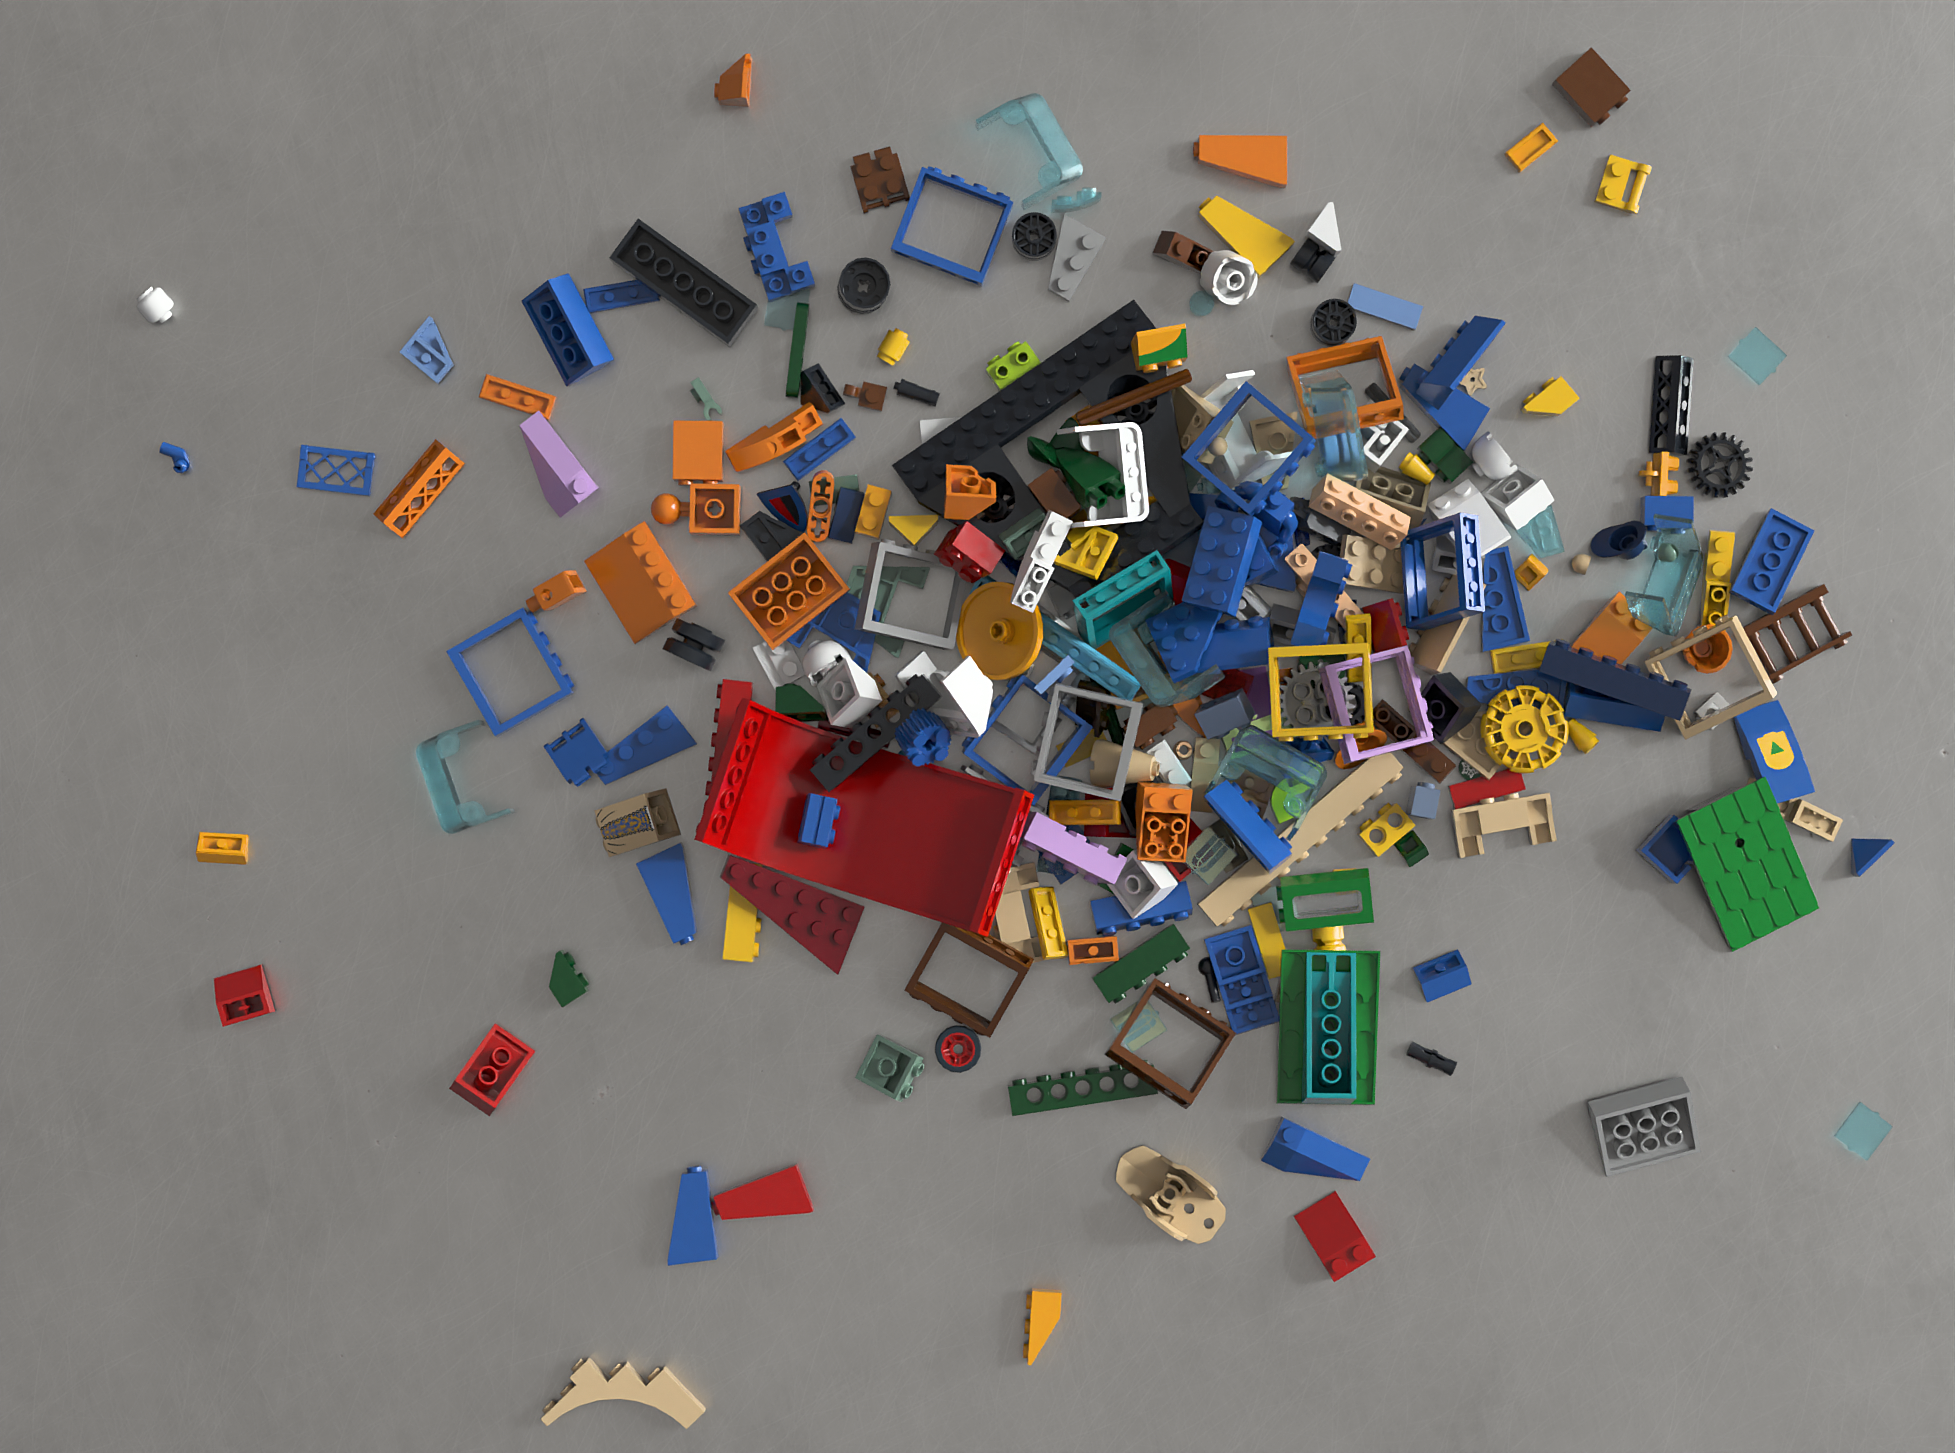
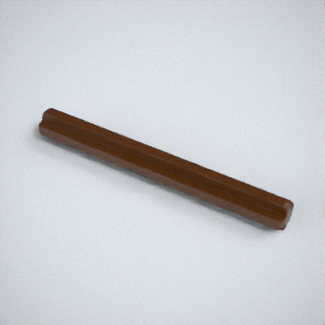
[1076,369,1192,426]

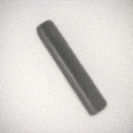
[1365,383,1421,443]

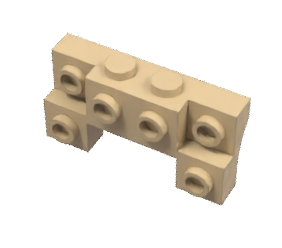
[1451,793,1557,858]
[993,862,1044,969]

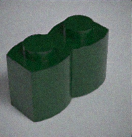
[1417,427,1473,484]

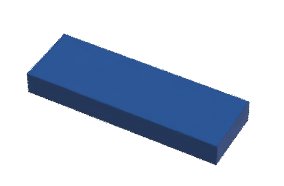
[583,280,660,313]
[783,418,856,481]

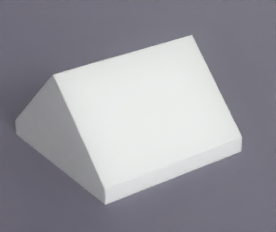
[1304,202,1341,257]

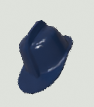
[1591,520,1648,560]

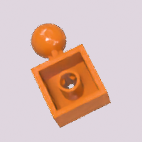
[651,483,741,536]

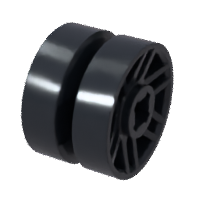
[1012,212,1057,261]
[1310,299,1357,347]

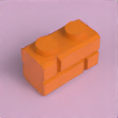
[1067,936,1119,965]

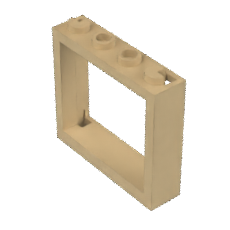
[1644,615,1777,740]

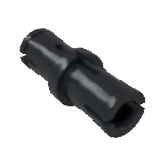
[1406,1041,1457,1076]

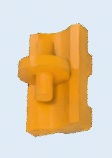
[1639,452,1679,496]

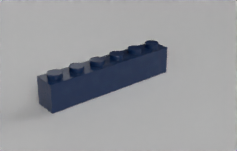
[1539,639,1692,721]

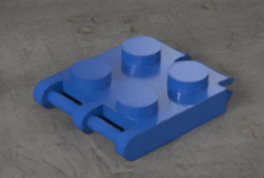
[544,718,609,787]

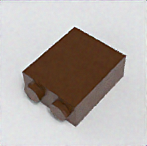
[1552,47,1631,127]

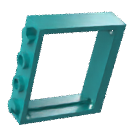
[1072,550,1173,649]

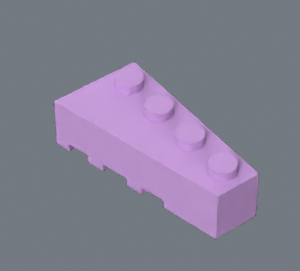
[1020,812,1128,885]

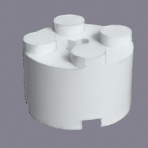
[1200,250,1258,305]

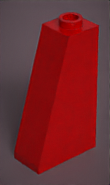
[711,1163,814,1220]

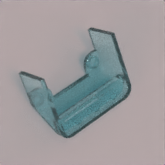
[975,93,1083,210]
[1299,369,1368,481]
[1625,514,1703,636]
[1109,590,1225,707]
[416,720,515,834]
[1204,725,1327,841]

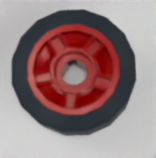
[935,1025,981,1073]

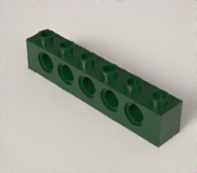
[1008,1060,1158,1116]

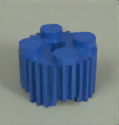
[895,708,952,766]

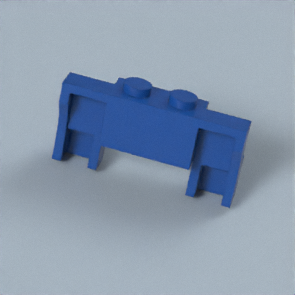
[739,192,815,303]

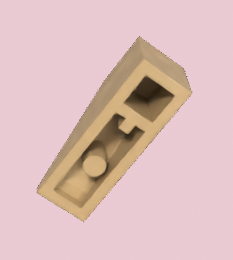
[1190,737,1220,813]

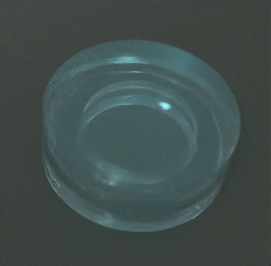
[1189,291,1214,316]

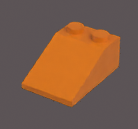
[1571,592,1656,664]

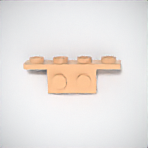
[1284,544,1364,631]

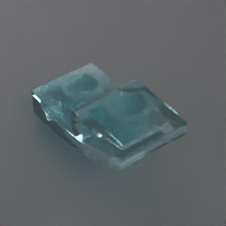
[1051,187,1102,213]

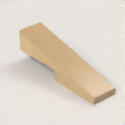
[1746,778,1843,842]

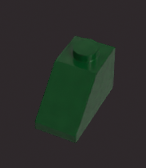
[775,683,828,722]

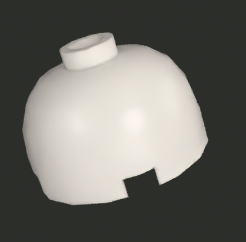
[1472,431,1518,480]
[802,640,852,686]

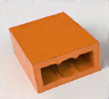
[673,420,724,486]

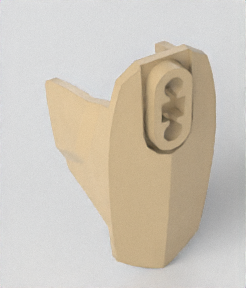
[1116,1145,1226,1244]

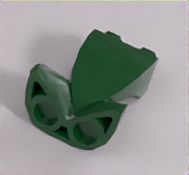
[1027,417,1126,509]

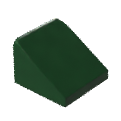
[1393,830,1429,867]

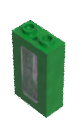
[1276,868,1374,931]

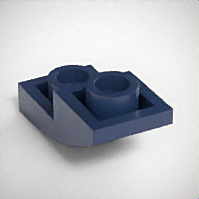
[828,487,864,543]

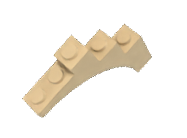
[541,1358,706,1429]

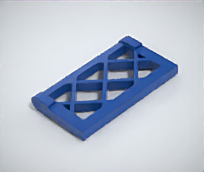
[297,445,375,496]

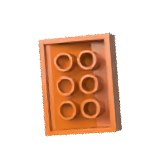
[584,521,697,644]
[728,532,850,650]

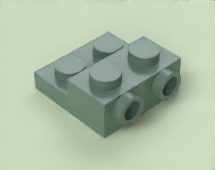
[855,1034,924,1102]

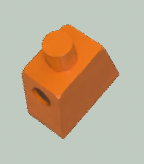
[526,570,587,613]

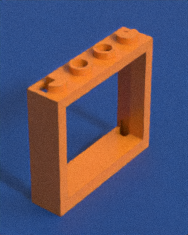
[1286,336,1404,439]

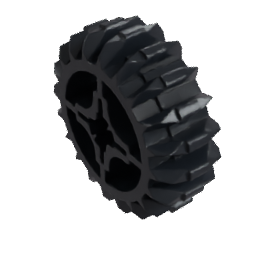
[1686,432,1753,498]

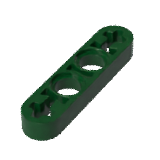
[786,302,810,398]

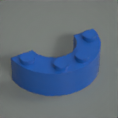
[1290,551,1352,646]

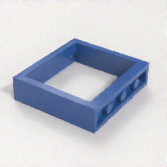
[891,166,1013,287]
[1182,381,1316,516]
[1400,512,1485,631]
[446,608,574,737]
[962,674,1093,806]

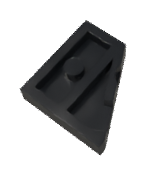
[740,511,804,561]

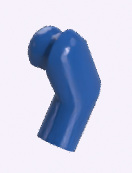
[159,442,190,474]

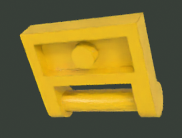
[1594,154,1652,214]

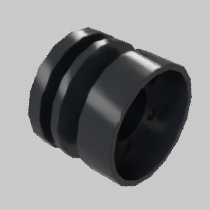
[837,257,891,314]

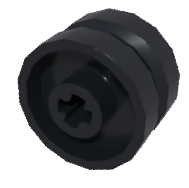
[662,618,725,671]

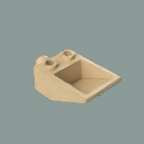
[1171,385,1234,464]

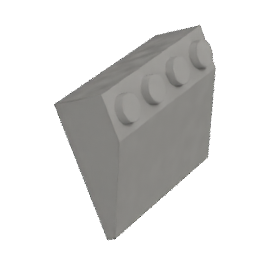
[1588,1077,1701,1177]

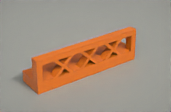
[373,439,465,538]

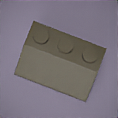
[1353,463,1431,530]

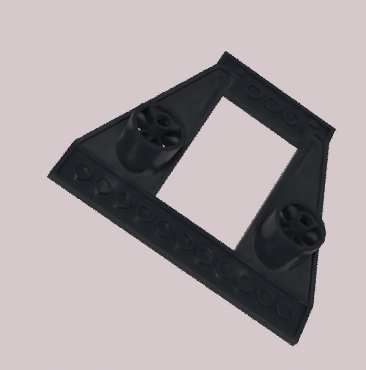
[892,299,1204,609]

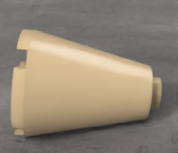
[1090,739,1160,787]

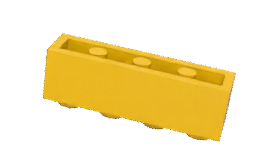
[723,863,763,962]

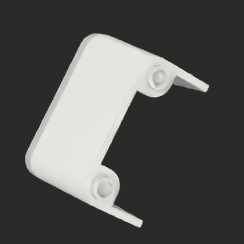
[1201,370,1292,490]
[1057,422,1149,528]
[895,650,993,738]

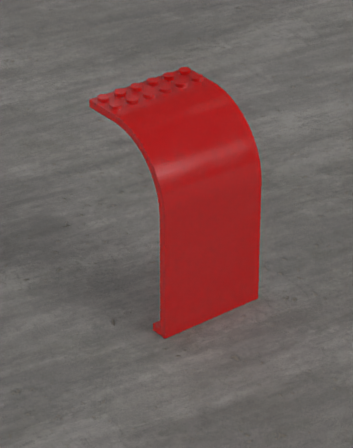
[694,698,1034,937]

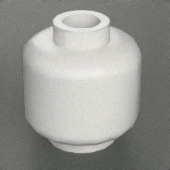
[136,287,173,324]

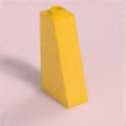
[1198,195,1295,279]

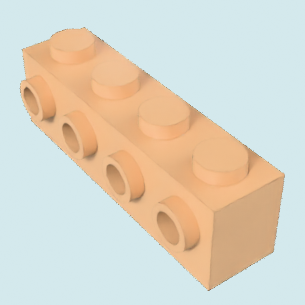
[1309,473,1411,550]

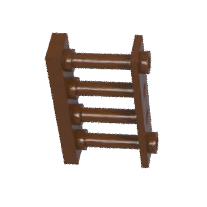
[1743,584,1852,684]

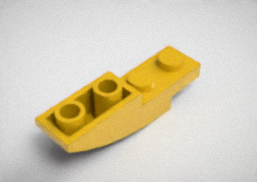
[1701,530,1735,631]

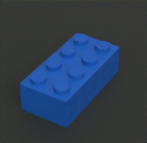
[1182,506,1262,617]

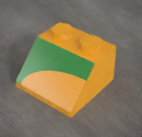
[1131,323,1188,373]

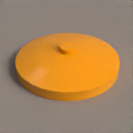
[956,582,1043,680]

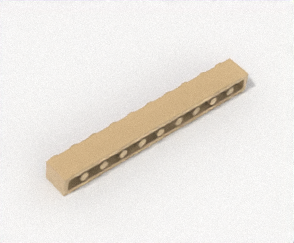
[1197,752,1404,927]

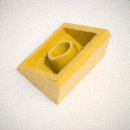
[889,515,938,546]

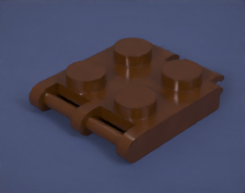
[850,146,910,213]

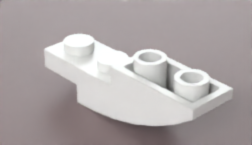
[1010,510,1073,613]

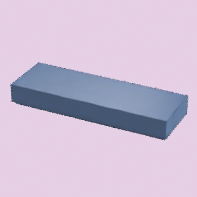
[1347,283,1423,330]

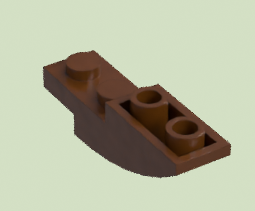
[1373,699,1456,784]

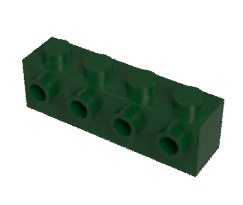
[1092,923,1190,1004]

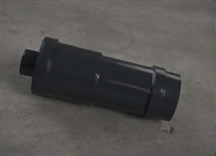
[893,379,940,407]

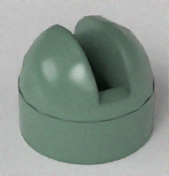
[1658,543,1679,563]

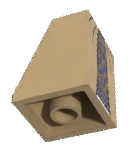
[594,788,681,857]

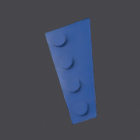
[1466,669,1567,709]
[596,705,697,785]

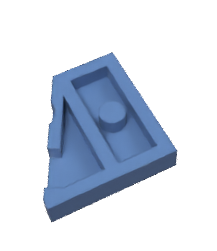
[400,316,454,384]
[1034,655,1075,695]

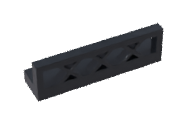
[1649,355,1694,455]

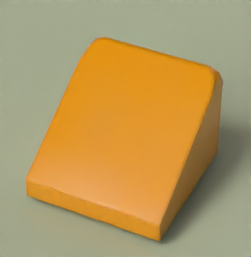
[1514,554,1549,591]

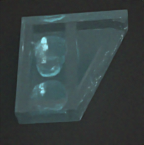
[1514,505,1565,559]

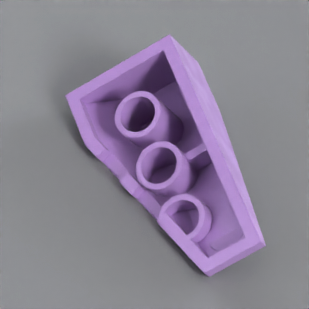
[519,411,599,518]

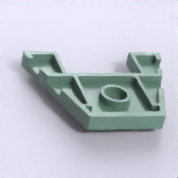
[846,566,930,658]

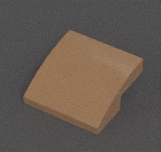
[1223,761,1277,819]

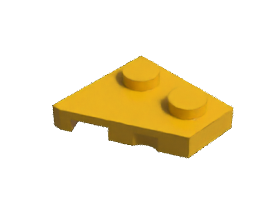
[1054,526,1118,580]

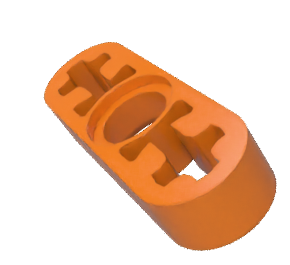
[807,470,834,542]

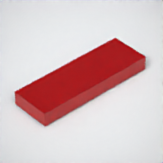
[1448,768,1526,809]

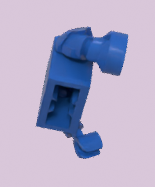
[1214,481,1298,558]

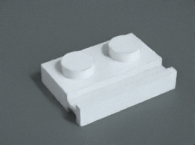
[753,640,805,691]

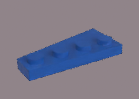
[1482,546,1530,652]

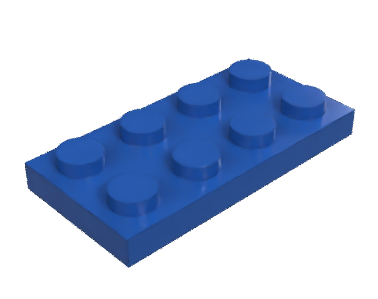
[1729,508,1814,615]

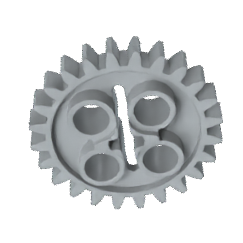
[1280,662,1355,741]

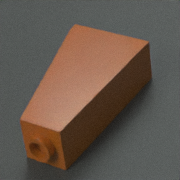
[1193,135,1287,188]

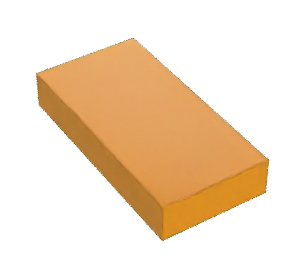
[1504,123,1558,173]

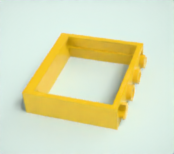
[1268,643,1374,741]

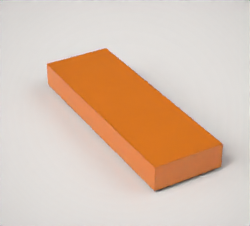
[479,374,557,420]

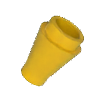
[1398,452,1435,485]
[1568,718,1599,754]

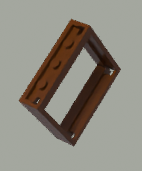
[904,923,1034,1038]
[1104,978,1236,1109]

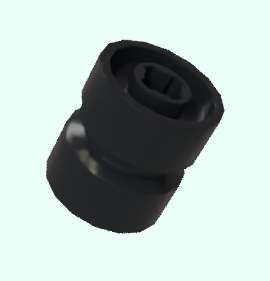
[1290,238,1336,283]

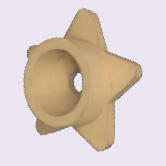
[1459,368,1487,396]

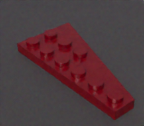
[720,854,865,975]

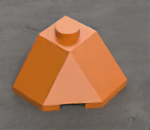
[714,54,752,107]
[944,464,996,520]

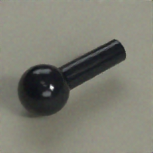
[1198,957,1221,1003]

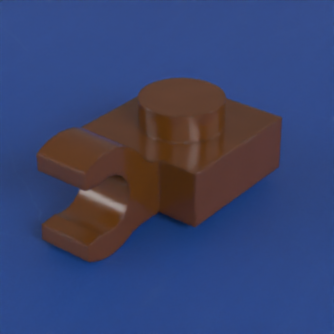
[843,381,887,411]

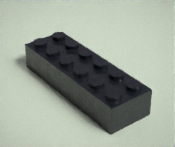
[609,218,758,347]

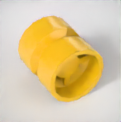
[1311,926,1346,950]

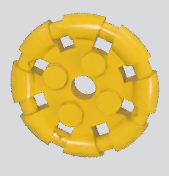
[1480,685,1569,773]

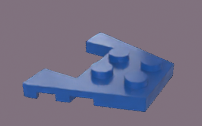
[787,592,881,673]

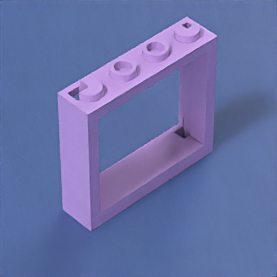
[1318,645,1433,764]

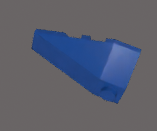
[1261,1117,1370,1181]

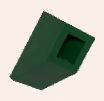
[549,950,589,1008]

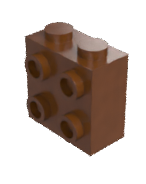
[1122,699,1178,750]

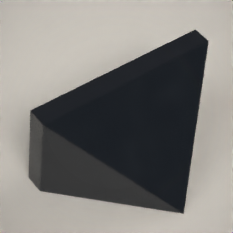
[801,363,845,413]

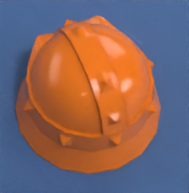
[1682,624,1733,674]

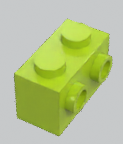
[986,341,1041,391]

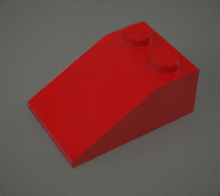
[449,1024,535,1117]
[1294,1191,1376,1282]

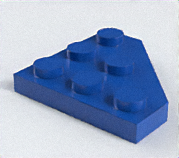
[1145,602,1222,684]

